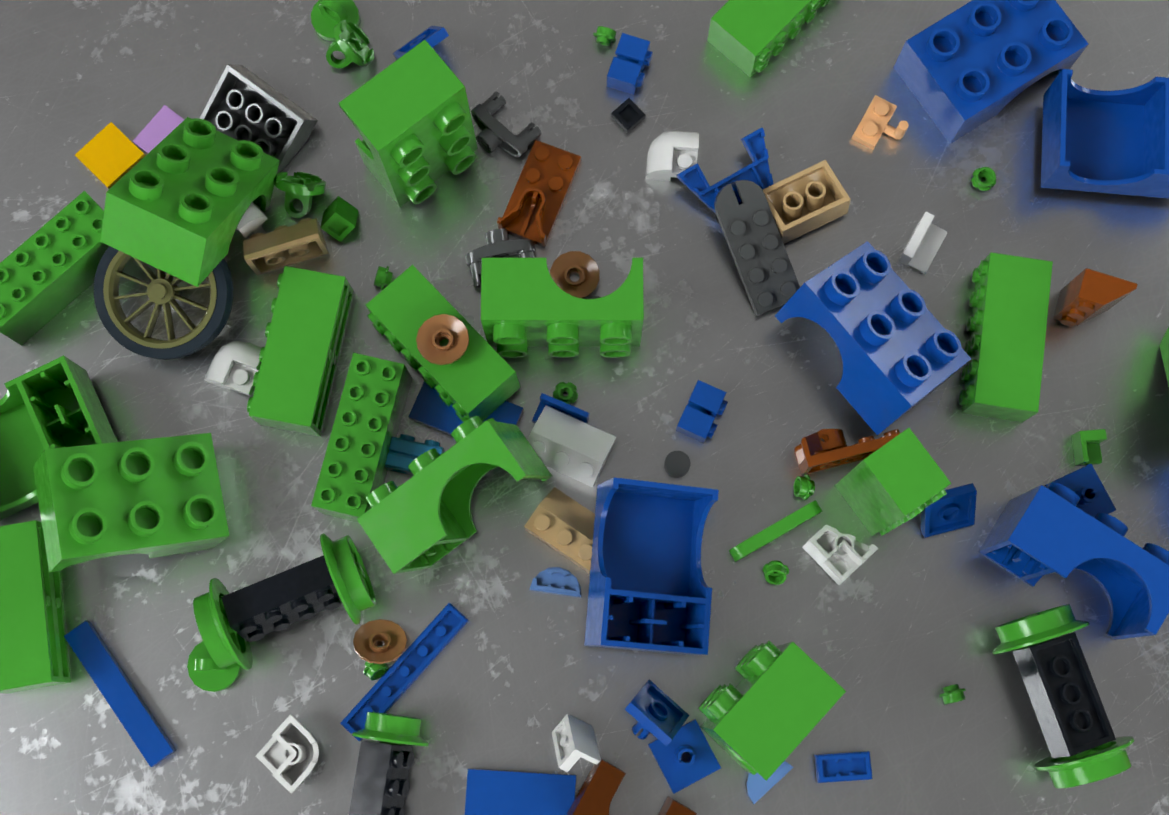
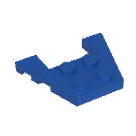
[676,127,773,214]

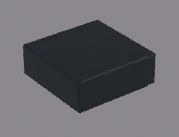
[611,98,646,134]

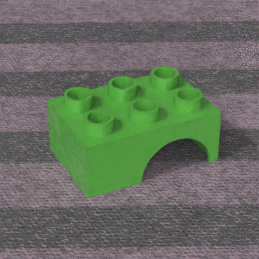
[339,40,478,207]
[100,117,280,287]
[481,258,644,358]
[0,355,118,521]
[357,416,552,574]
[33,433,229,572]
[698,640,846,781]

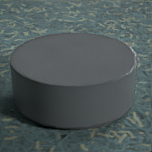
[664,451,691,478]

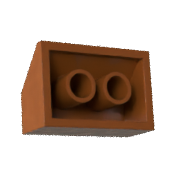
[1053,268,1138,326]

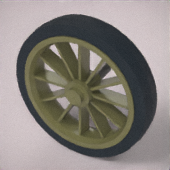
[94,246,234,360]

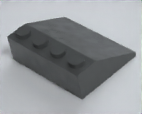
[199,64,318,174]

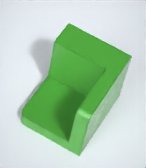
[320,196,358,242]
[1071,429,1107,466]

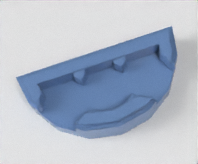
[529,567,581,598]
[746,761,794,804]

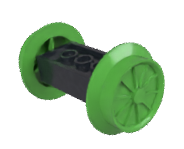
[193,533,376,670]
[992,604,1134,788]

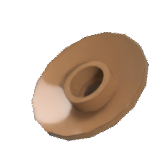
[550,251,600,298]
[416,314,469,365]
[353,619,407,664]

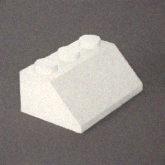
[528,405,617,487]

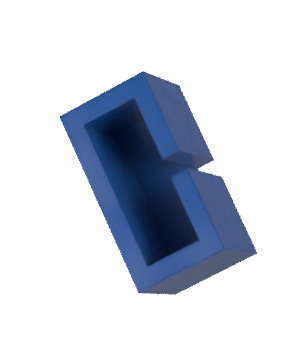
[607,33,653,95]
[676,380,728,443]

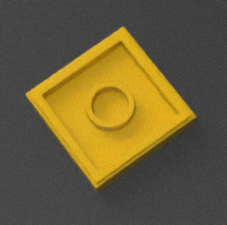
[75,122,146,189]

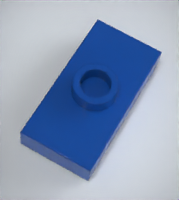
[814,751,872,783]

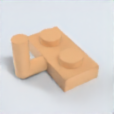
[851,95,909,150]

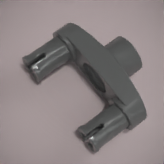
[471,92,542,157]
[465,228,536,288]

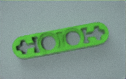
[729,500,823,562]

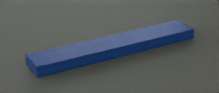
[340,603,469,742]
[64,620,176,767]

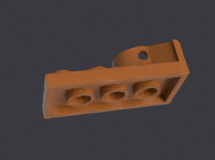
[497,140,581,248]
[794,429,900,476]

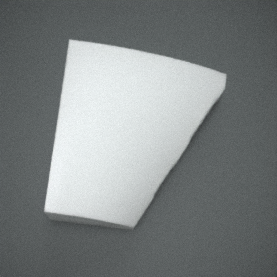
[802,525,879,585]

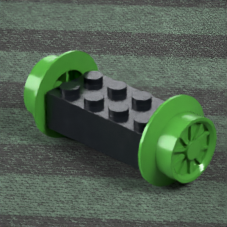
[349,712,429,815]

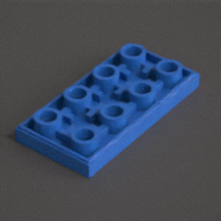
[408,381,524,435]
[465,769,576,815]

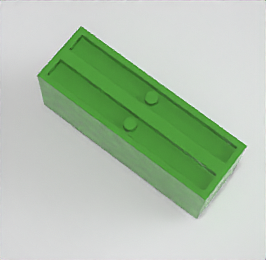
[707,0,830,78]
[0,190,109,346]
[959,252,1053,423]
[366,264,521,422]
[247,266,354,436]
[311,352,412,523]
[834,428,951,536]
[0,520,71,694]

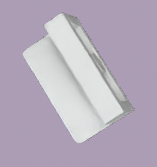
[898,212,947,274]
[552,714,601,772]

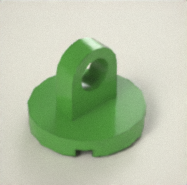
[311,0,360,42]
[326,20,374,68]
[274,171,326,218]
[187,641,242,692]

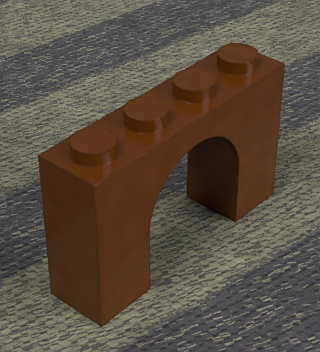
[567,759,697,815]

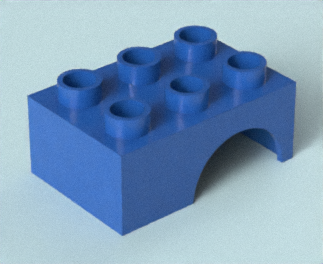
[894,0,1088,144]
[1041,69,1169,199]
[775,241,971,436]
[584,477,719,655]
[978,482,1169,640]

